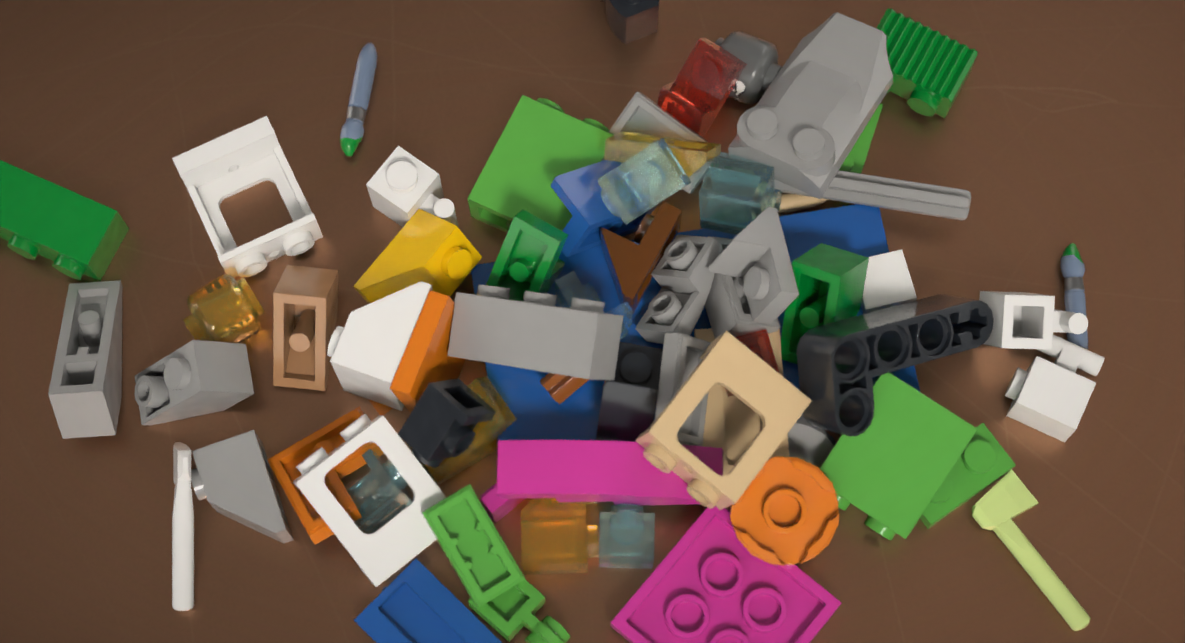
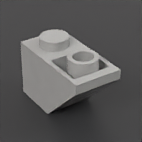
[134,340,254,426]

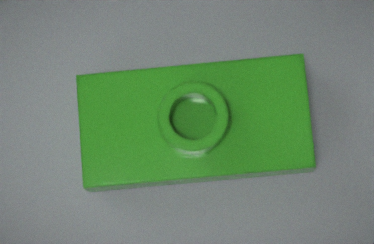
[421,484,525,608]

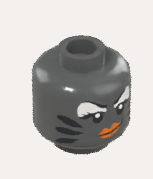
[705,31,783,105]

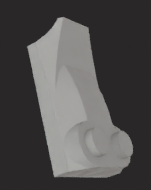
[728,12,893,199]

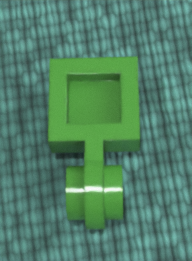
[468,579,571,643]

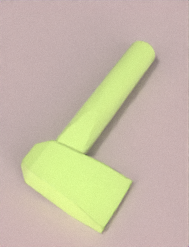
[972,470,1091,631]

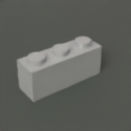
[447,284,623,381]

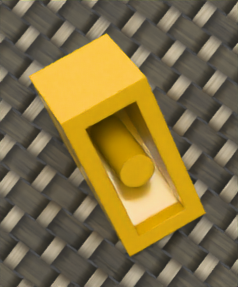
[353,209,482,304]

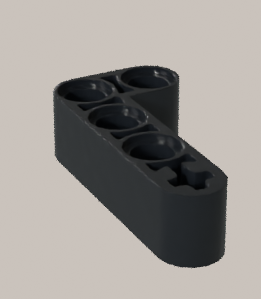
[797,294,994,436]

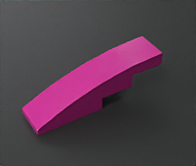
[497,440,723,506]

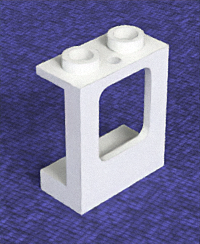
[172,116,323,279]
[293,414,446,587]

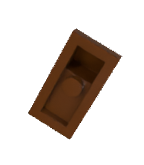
[600,201,682,315]

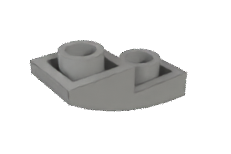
[635,235,720,344]

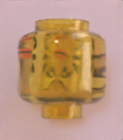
[183,274,266,343]

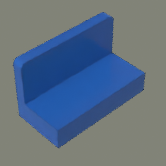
[551,154,661,257]

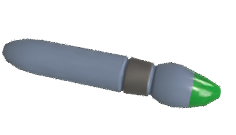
[340,43,377,156]
[1060,243,1088,350]

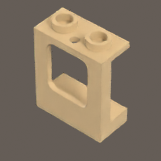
[635,331,812,510]

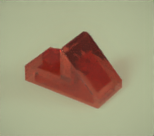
[657,37,747,138]

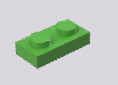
[920,423,1016,529]

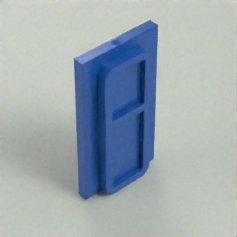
[354,558,502,643]

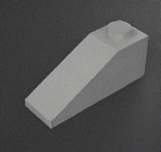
[48,280,123,439]

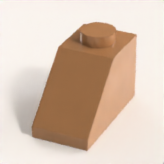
[273,265,339,391]

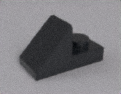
[596,342,663,442]

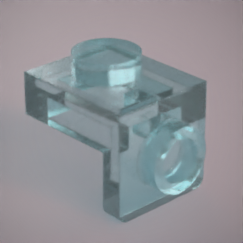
[347,448,413,534]

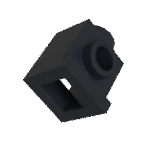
[398,378,496,467]

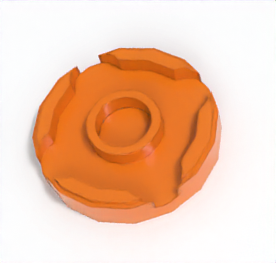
[730,456,839,565]

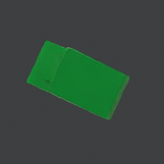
[486,209,568,301]

